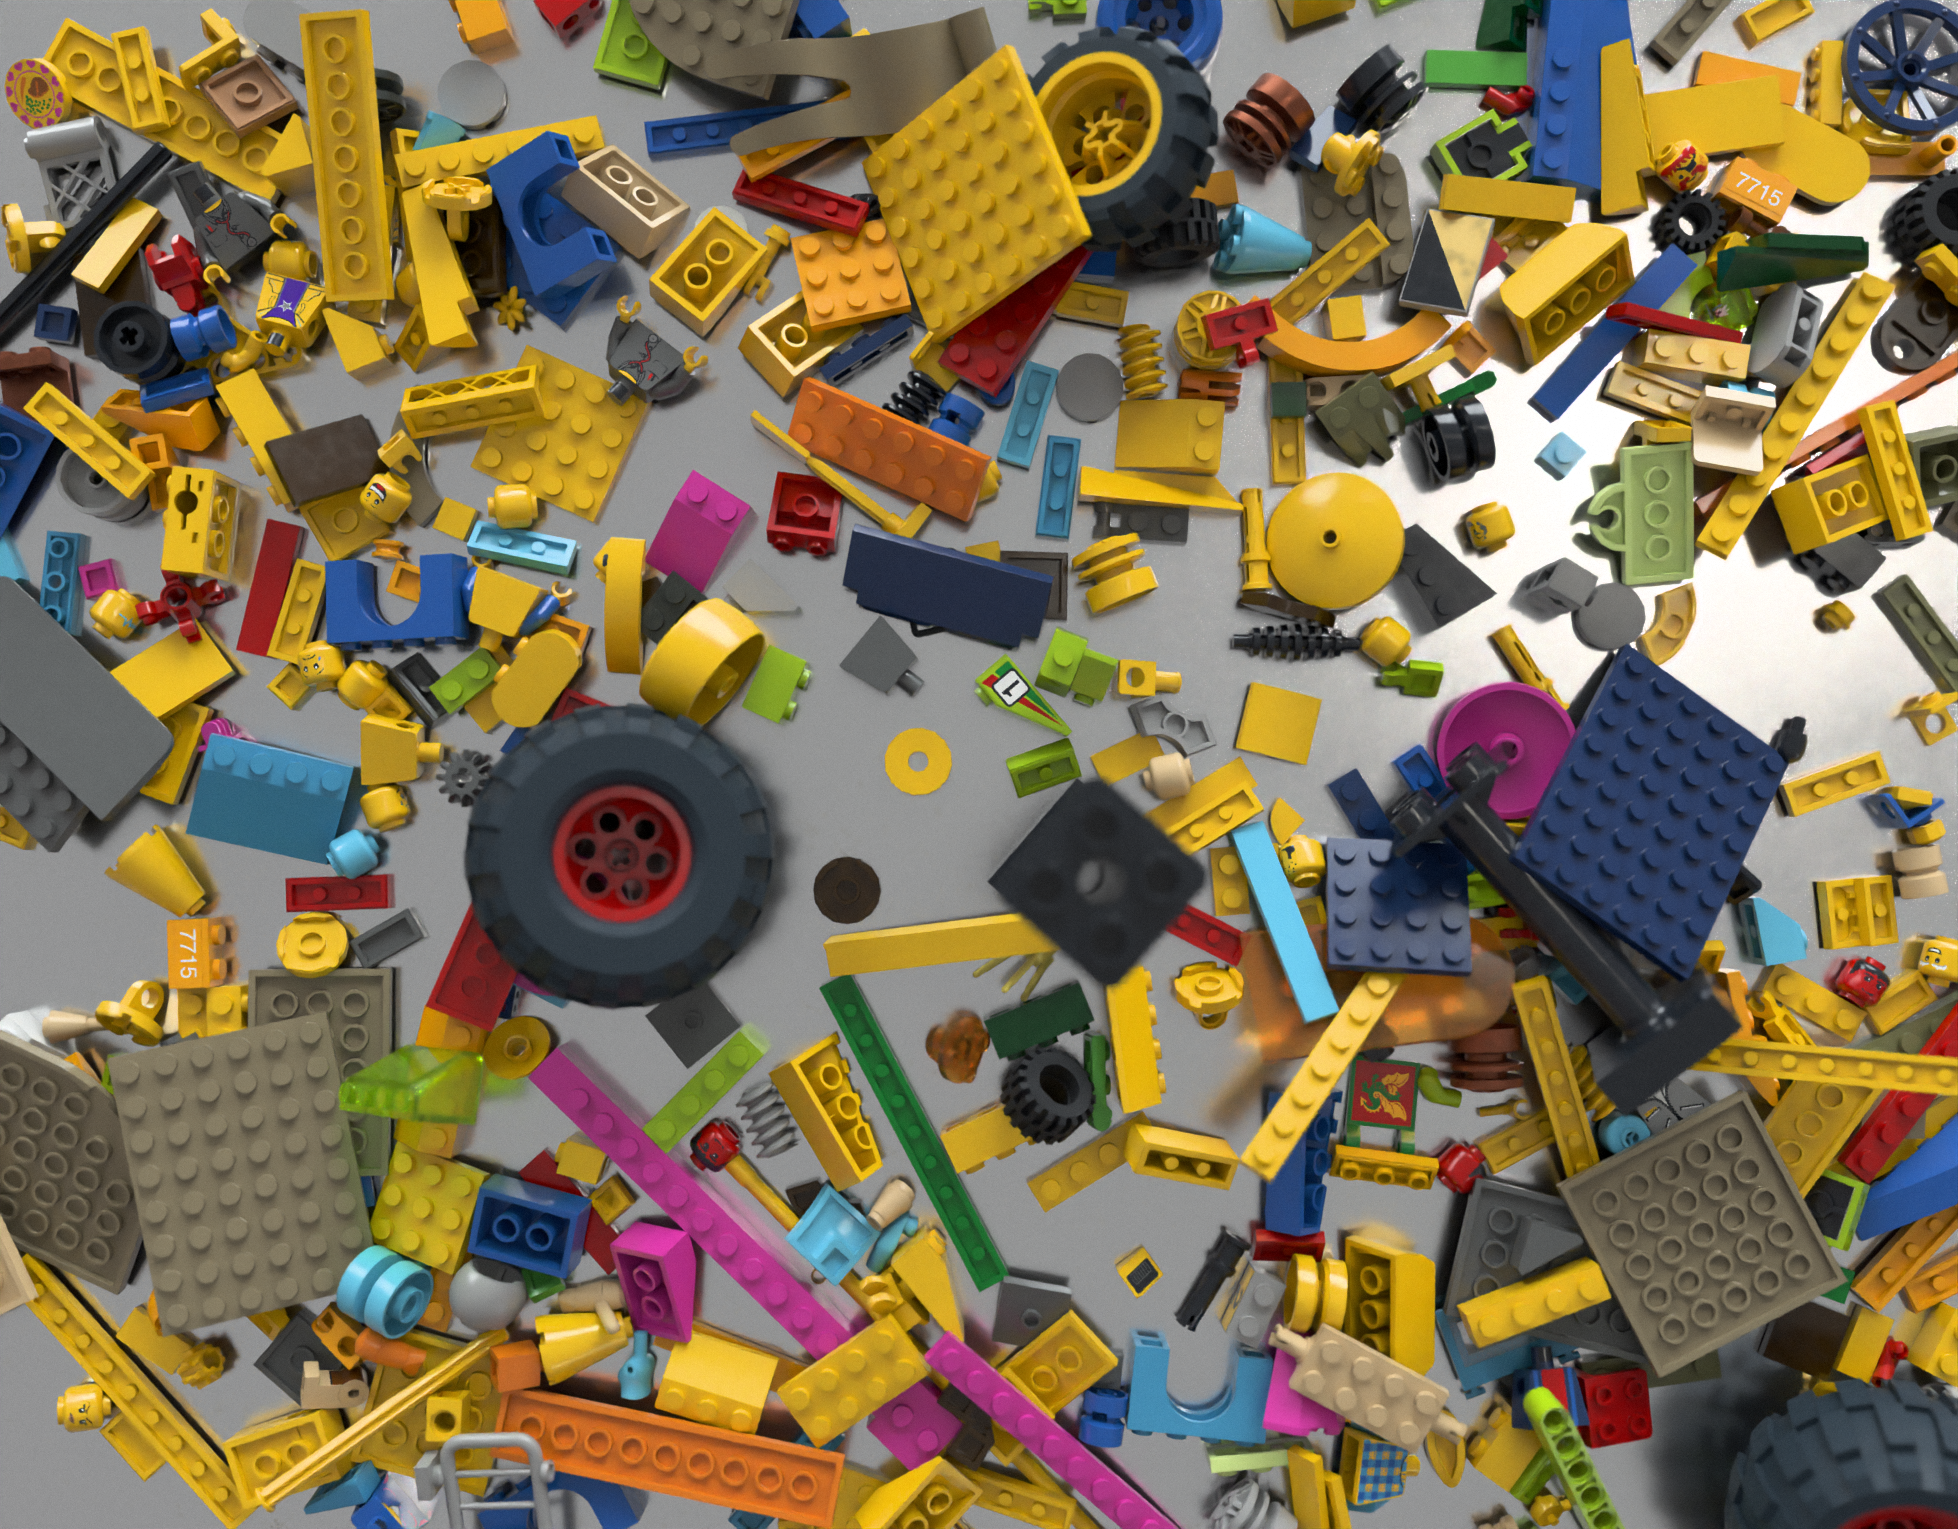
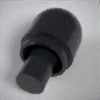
[1776,716,1808,764]

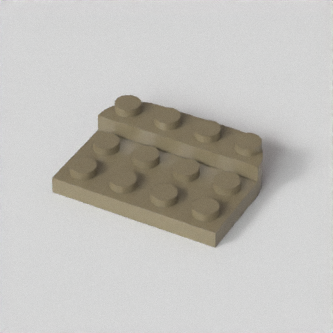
[1298,152,1414,296]

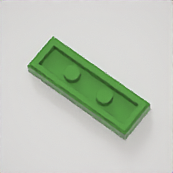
[1424,49,1528,90]

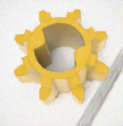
[177,1342,226,1390]

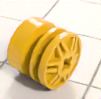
[1172,290,1241,371]
[1071,533,1159,615]

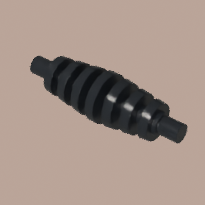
[1232,624,1360,661]

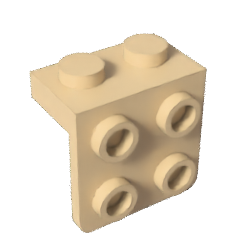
[1691,385,1776,476]

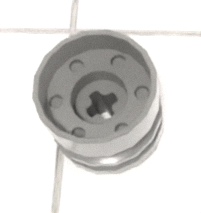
[1206,1478,1298,1529]

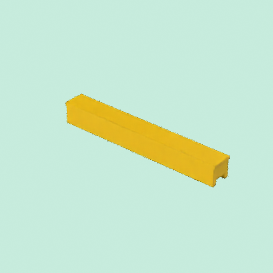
[823,914,1057,977]

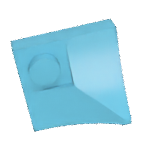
[784,1183,882,1287]

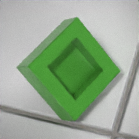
[521,1268,566,1304]

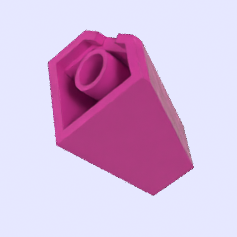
[1263,1330,1346,1436]

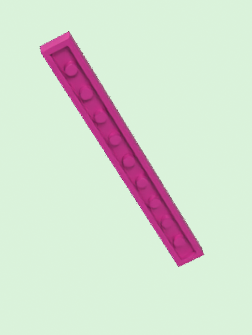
[924,1330,1179,1529]

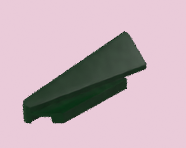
[1475,0,1543,53]
[1717,233,1870,292]

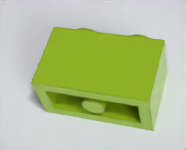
[741,644,812,725]

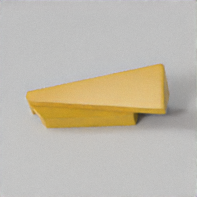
[1601,38,1656,216]
[402,185,479,348]
[1078,466,1244,515]

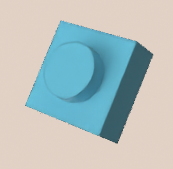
[1537,430,1587,480]

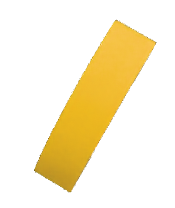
[604,537,646,674]

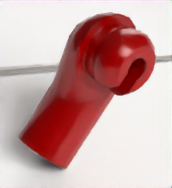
[1482,85,1535,115]
[1871,1339,1909,1388]

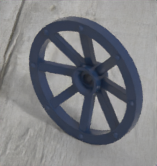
[1841,0,1958,136]

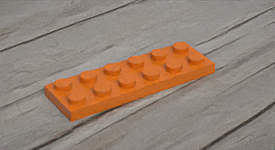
[788,376,992,522]

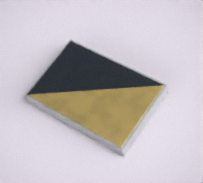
[1399,208,1495,317]

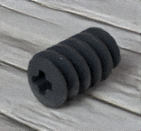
[882,370,946,426]

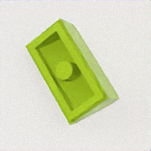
[1005,738,1082,798]

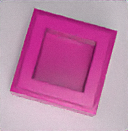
[78,558,123,601]

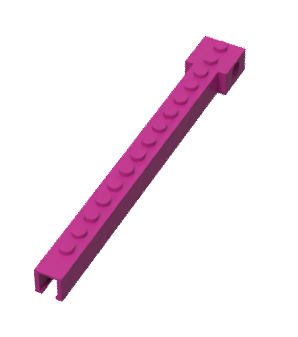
[527,1043,963,1471]

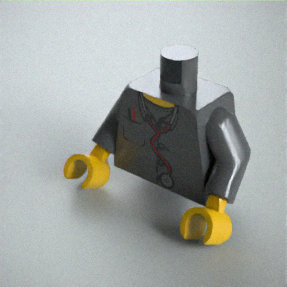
[192,182,297,290]
[606,296,708,406]

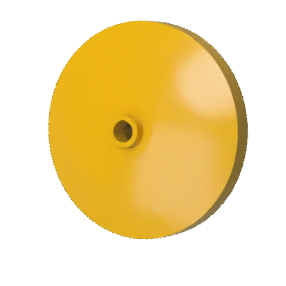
[1266,472,1405,610]

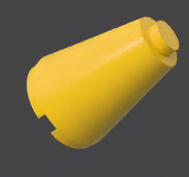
[104,824,206,918]
[535,1311,634,1386]

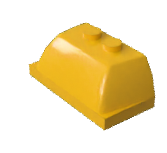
[1499,223,1636,367]
[1345,1235,1435,1376]

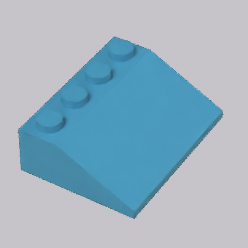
[185,733,354,865]

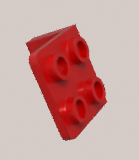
[1573,1367,1653,1449]

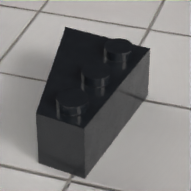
[1396,523,1498,632]

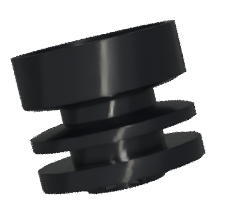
[1336,43,1429,136]

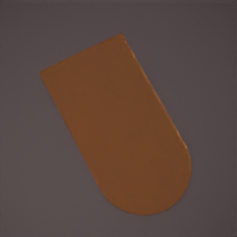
[1239,917,1515,1063]

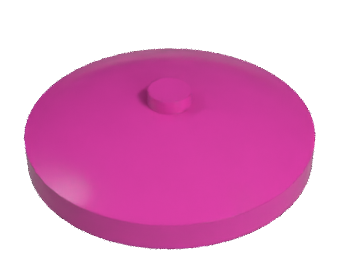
[1437,682,1576,819]

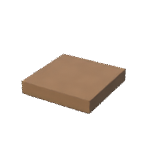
[198,54,298,139]

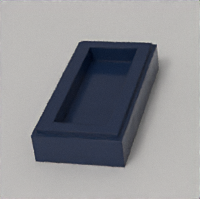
[1289,105,1357,173]

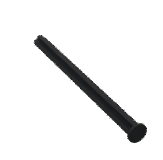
[0,142,173,334]

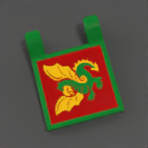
[1342,1056,1420,1155]

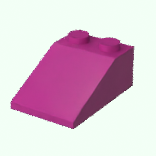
[645,470,755,594]
[609,1221,696,1343]

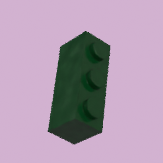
[984,979,1095,1062]

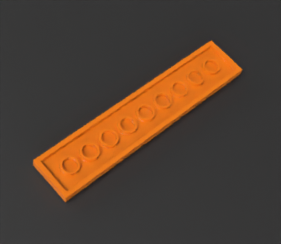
[490,1388,846,1529]

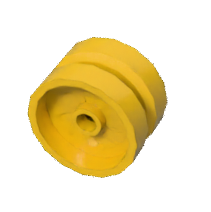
[1283,1253,1347,1334]

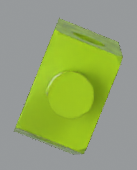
[1034,626,1089,698]

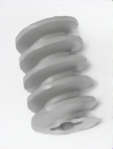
[735,1081,798,1159]

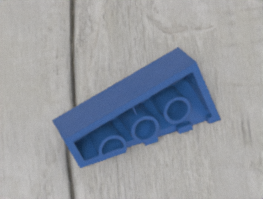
[1264,1089,1343,1236]

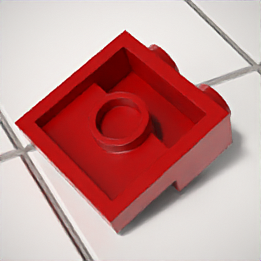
[766,471,843,556]

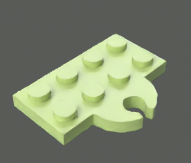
[1587,441,1694,585]

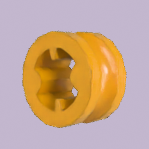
[371,539,404,561]

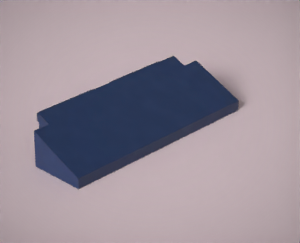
[842,524,1054,648]

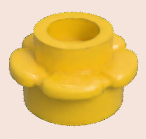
[1822,600,1856,631]

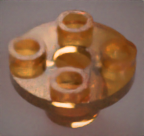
[925,1014,990,1084]

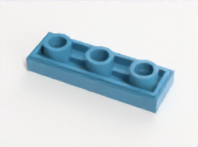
[39,531,86,636]

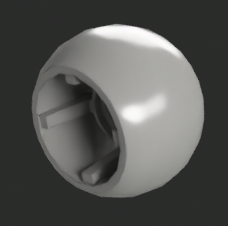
[449,1258,526,1332]

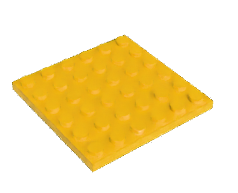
[861,44,1092,343]

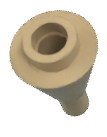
[42,1010,108,1044]

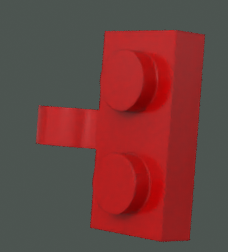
[1201,297,1278,369]

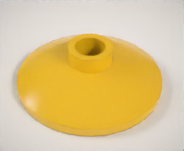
[483,1016,551,1080]

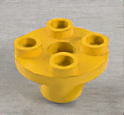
[1321,130,1385,197]

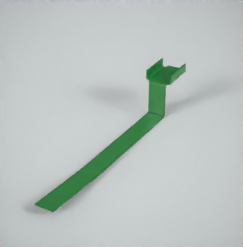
[1402,369,1498,424]

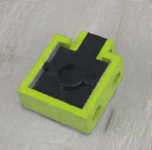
[1429,109,1532,181]
[1804,1169,1871,1251]

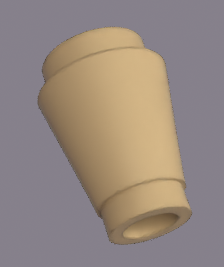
[866,1180,915,1231]

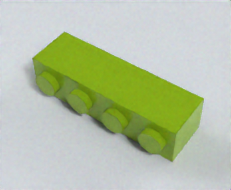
[642,1027,768,1154]

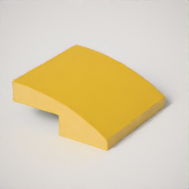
[1481,181,1568,274]
[1235,682,1322,765]
[1816,875,1899,950]

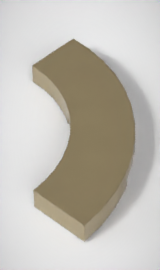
[390,384,443,528]

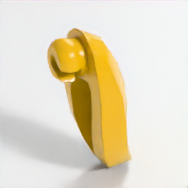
[1425,1410,1467,1488]

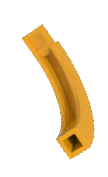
[1248,295,1453,377]

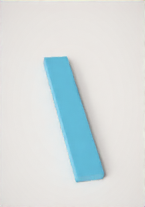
[1230,821,1339,1024]

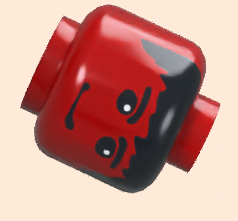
[1835,956,1891,1009]
[690,1121,741,1172]
[1436,1142,1487,1194]

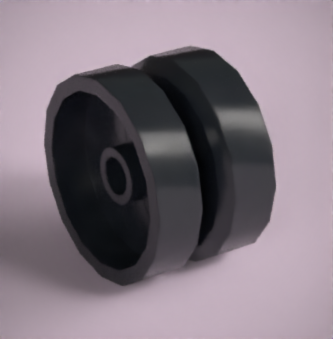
[94,301,186,386]
[1422,395,1496,482]

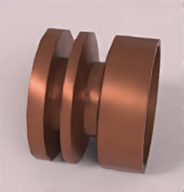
[1223,73,1315,168]
[1447,1023,1525,1093]

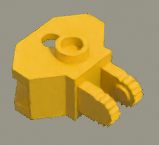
[859,1266,930,1337]

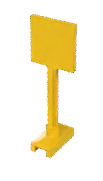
[750,410,933,538]

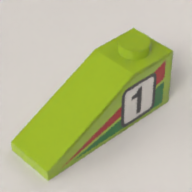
[974,654,1073,737]

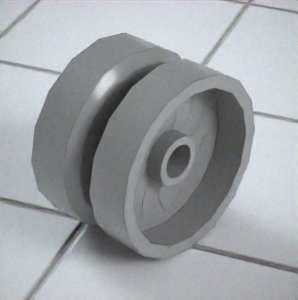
[55,448,149,521]

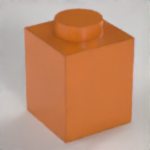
[490,1340,545,1393]

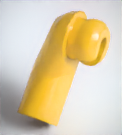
[220,330,267,373]

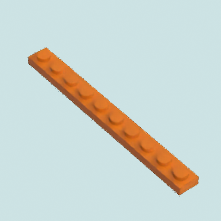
[1694,350,1958,519]

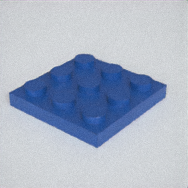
[506,192,623,330]

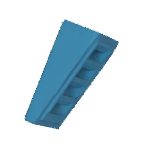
[303,1460,381,1514]

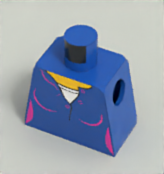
[350,1472,429,1529]

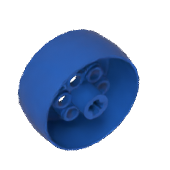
[1095,0,1224,76]

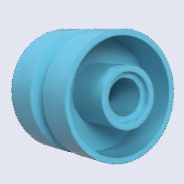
[336,1245,434,1339]

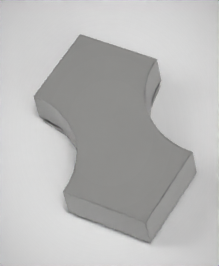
[1130,693,1217,758]

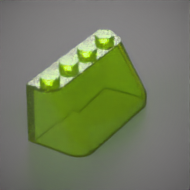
[338,1045,483,1125]

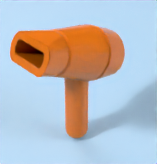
[355,1327,427,1376]

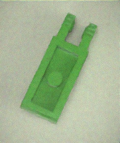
[1083,1032,1112,1132]

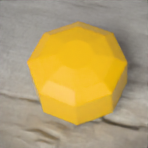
[1906,819,1946,845]

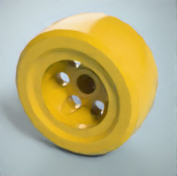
[639,598,765,725]

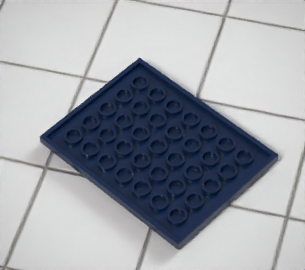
[1508,644,1789,982]

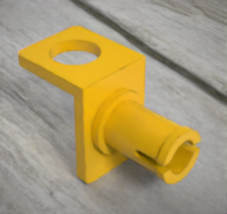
[1117,659,1182,698]

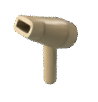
[558,1279,626,1334]

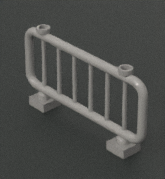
[414,1432,555,1529]

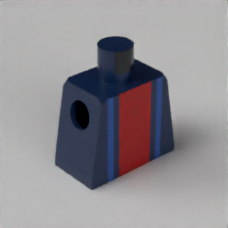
[1511,1346,1590,1430]

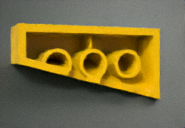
[768,1032,883,1192]

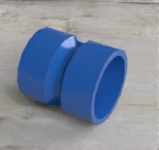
[170,305,237,362]
[928,393,985,446]
[1078,1387,1129,1448]

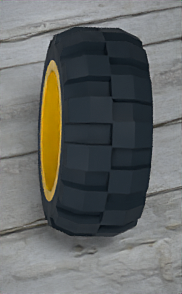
[1026,26,1219,252]

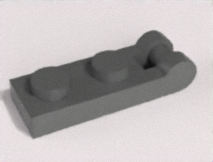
[1092,502,1189,544]

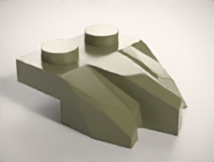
[1315,371,1405,467]

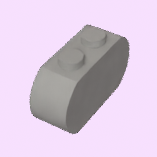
[243,0,313,81]
[1747,282,1825,388]

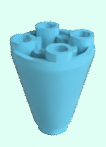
[1213,203,1312,274]

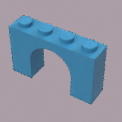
[1124,1337,1273,1447]

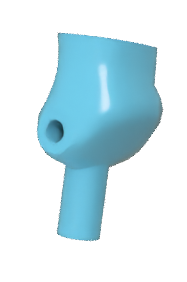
[617,1330,655,1400]

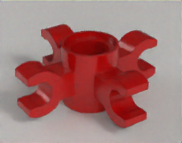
[135,565,226,644]

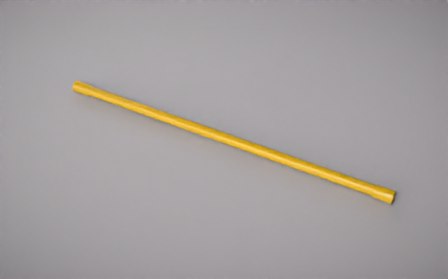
[724,1154,1100,1529]

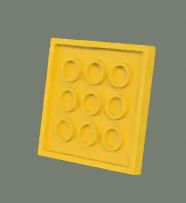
[470,345,652,524]
[350,1328,503,1497]

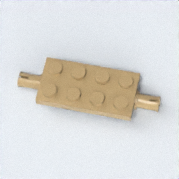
[1269,1322,1467,1455]

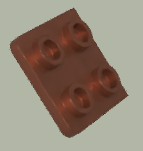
[0,347,74,424]

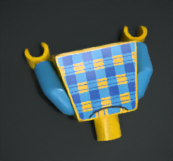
[1339,1417,1420,1513]

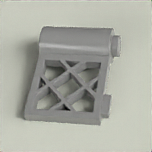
[24,116,116,231]

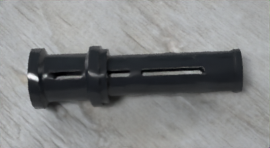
[1176,1229,1252,1332]

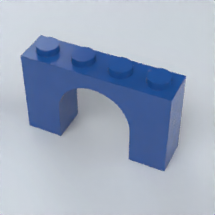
[486,131,618,299]
[325,553,469,652]
[477,1471,645,1529]

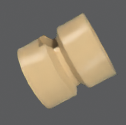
[1892,844,1949,899]

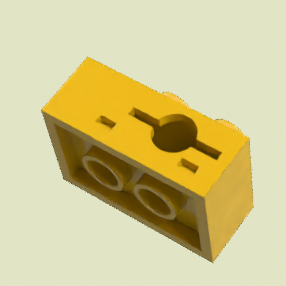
[161,466,240,582]
[222,1408,356,1510]

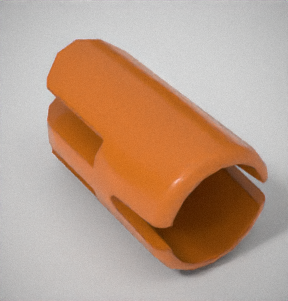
[1178,369,1243,407]

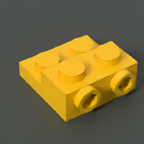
[177,984,248,1039]

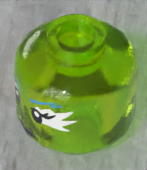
[1705,286,1758,331]

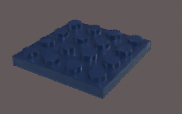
[1326,837,1472,977]

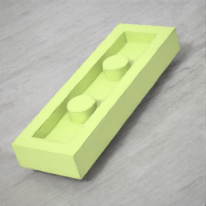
[1206,1438,1314,1476]

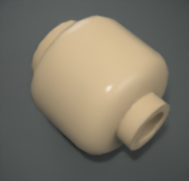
[1143,752,1195,800]

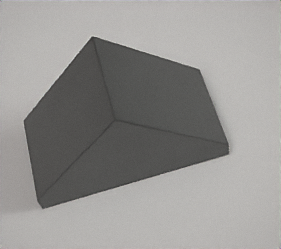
[1509,1215,1584,1276]

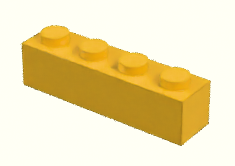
[1810,40,1844,130]

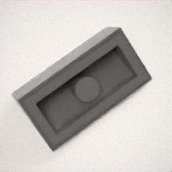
[388,652,449,729]

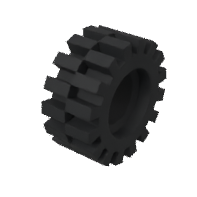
[1656,189,1726,255]

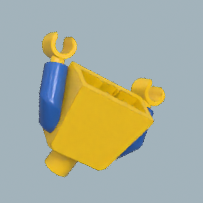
[461,555,572,653]

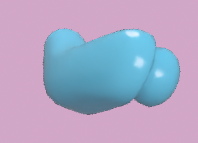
[866,1212,918,1273]

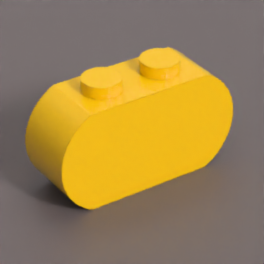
[491,629,583,728]

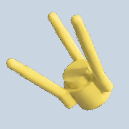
[973,951,1057,1002]

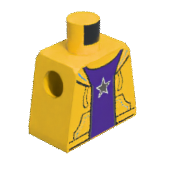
[256,272,336,356]

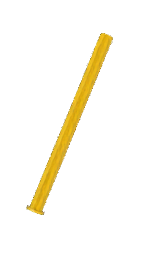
[255,1327,509,1513]

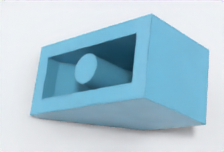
[1741,896,1808,966]

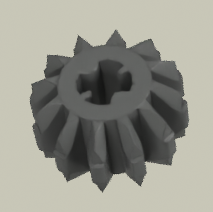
[436,749,494,807]

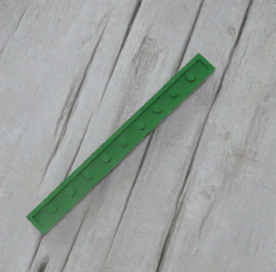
[819,975,1010,1293]

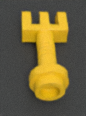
[743,224,791,303]

